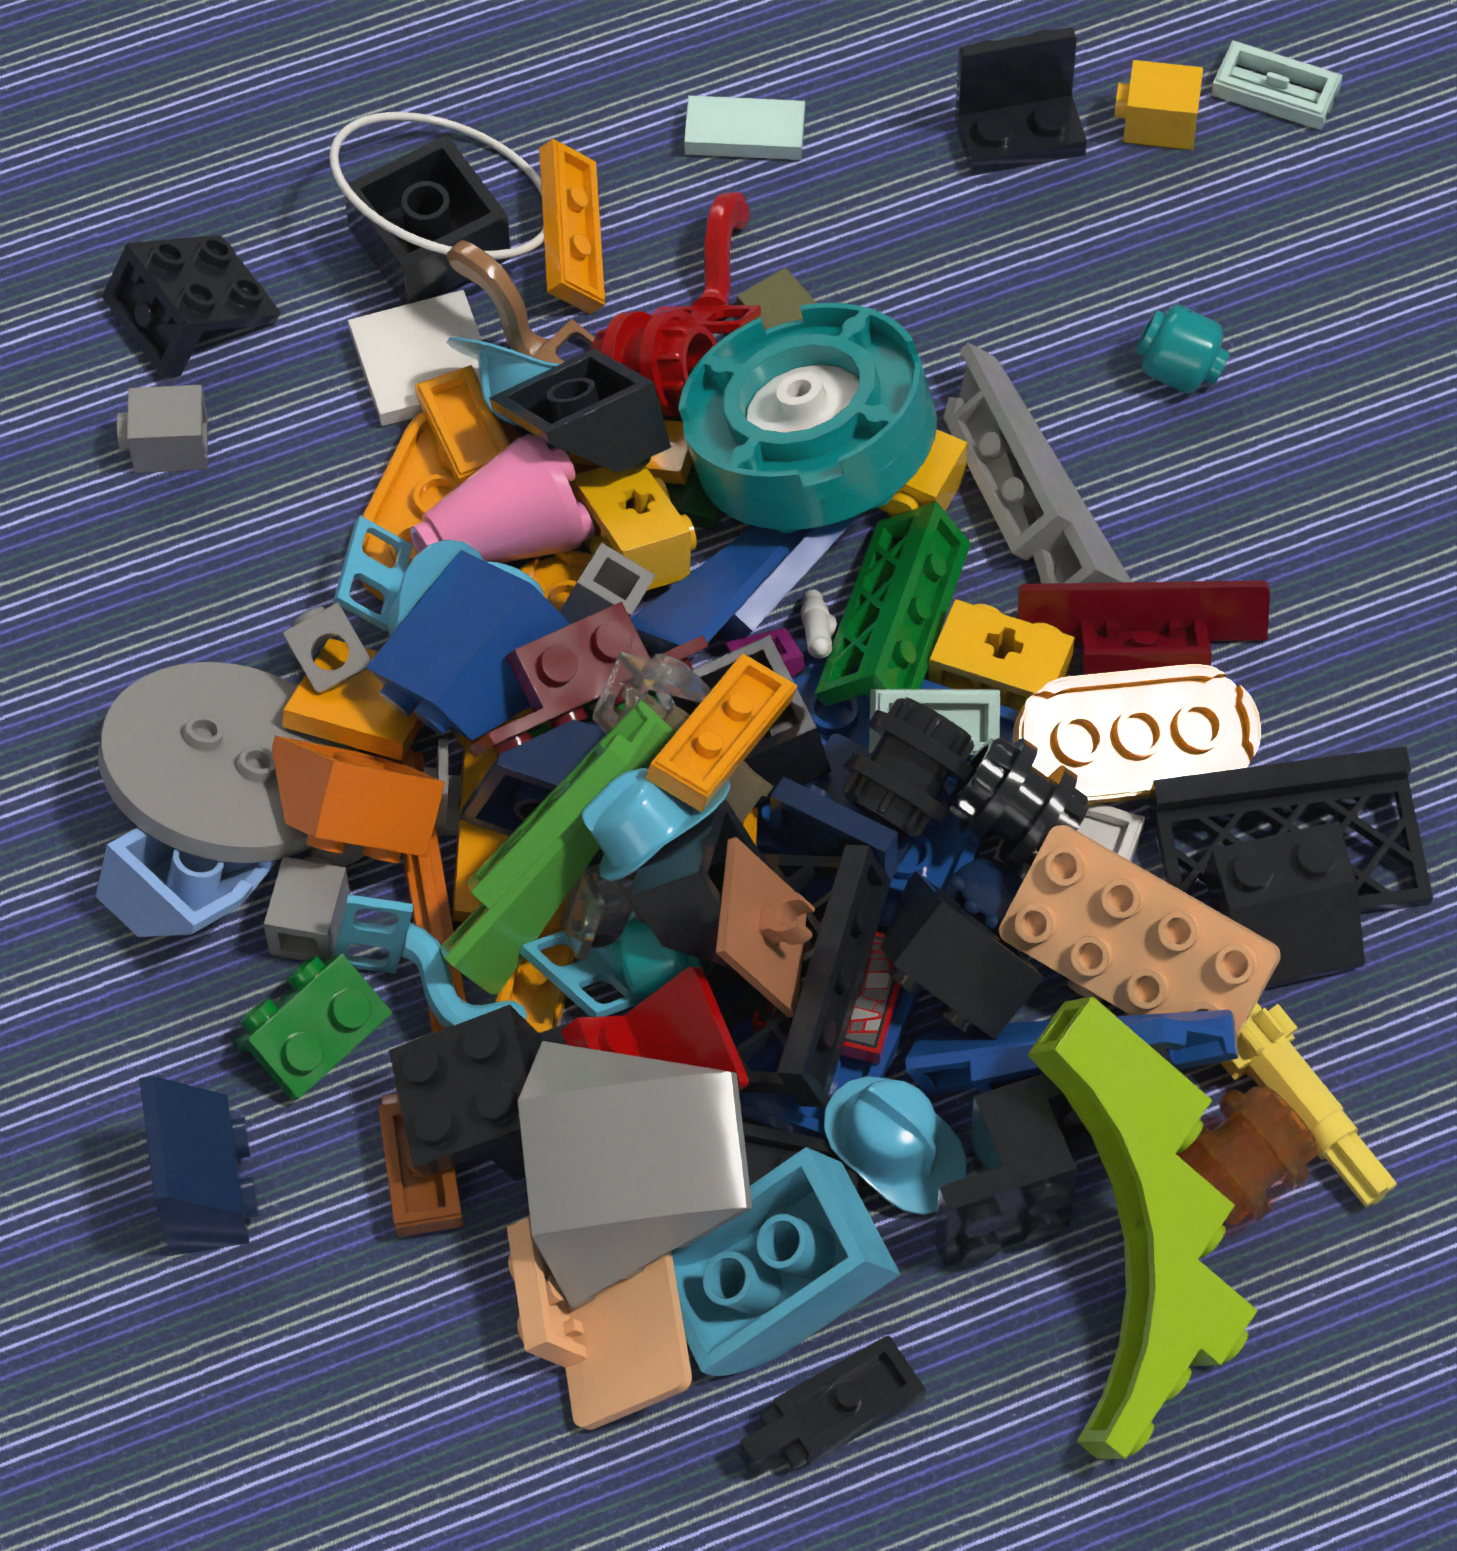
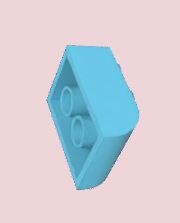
[672,1147,901,1376]

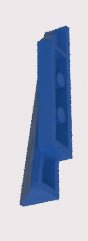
[631,515,859,661]
[905,1010,1239,1097]

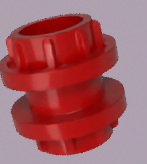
[590,309,717,417]

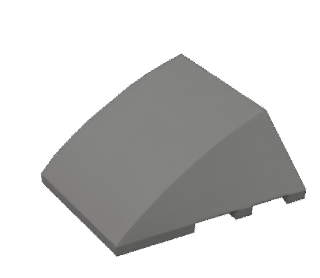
[518,1041,752,1309]

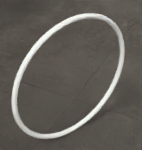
[329,112,544,260]

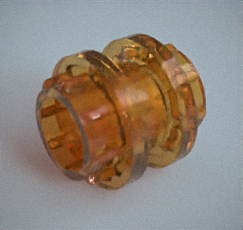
[1176,1086,1318,1225]

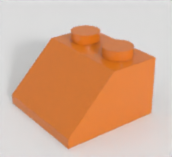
[272,736,445,863]

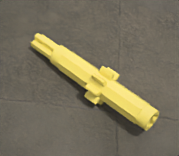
[1220,1003,1397,1208]

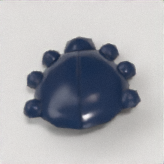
[949,858,1025,930]

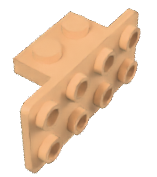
[999,825,1281,1039]
[507,1217,692,1430]

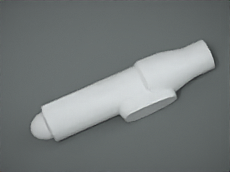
[801,590,837,658]

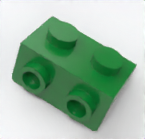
[232,953,393,1101]

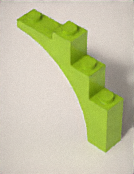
[1027,996,1258,1459]

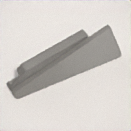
[943,342,1132,583]

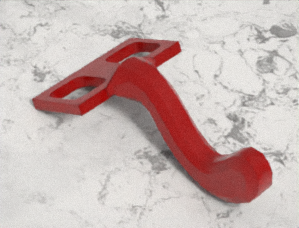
[651,191,762,333]

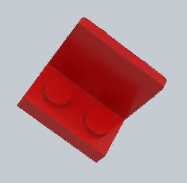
[561,967,749,1092]

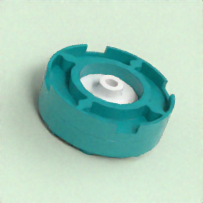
[679,303,937,533]

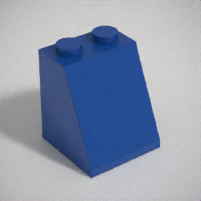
[366,550,570,741]

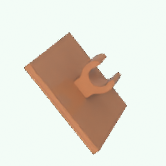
[716,837,815,1018]

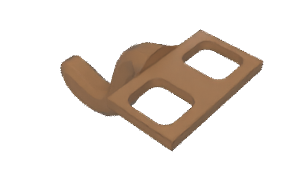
[446,240,595,364]

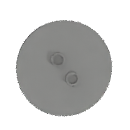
[98,662,353,863]

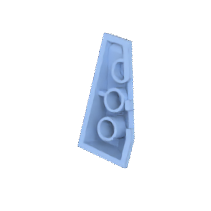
[95,827,279,937]

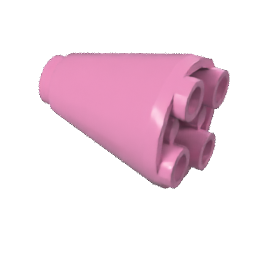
[410,434,595,563]

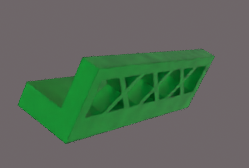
[815,501,971,707]

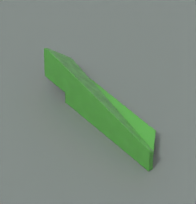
[440,699,675,995]

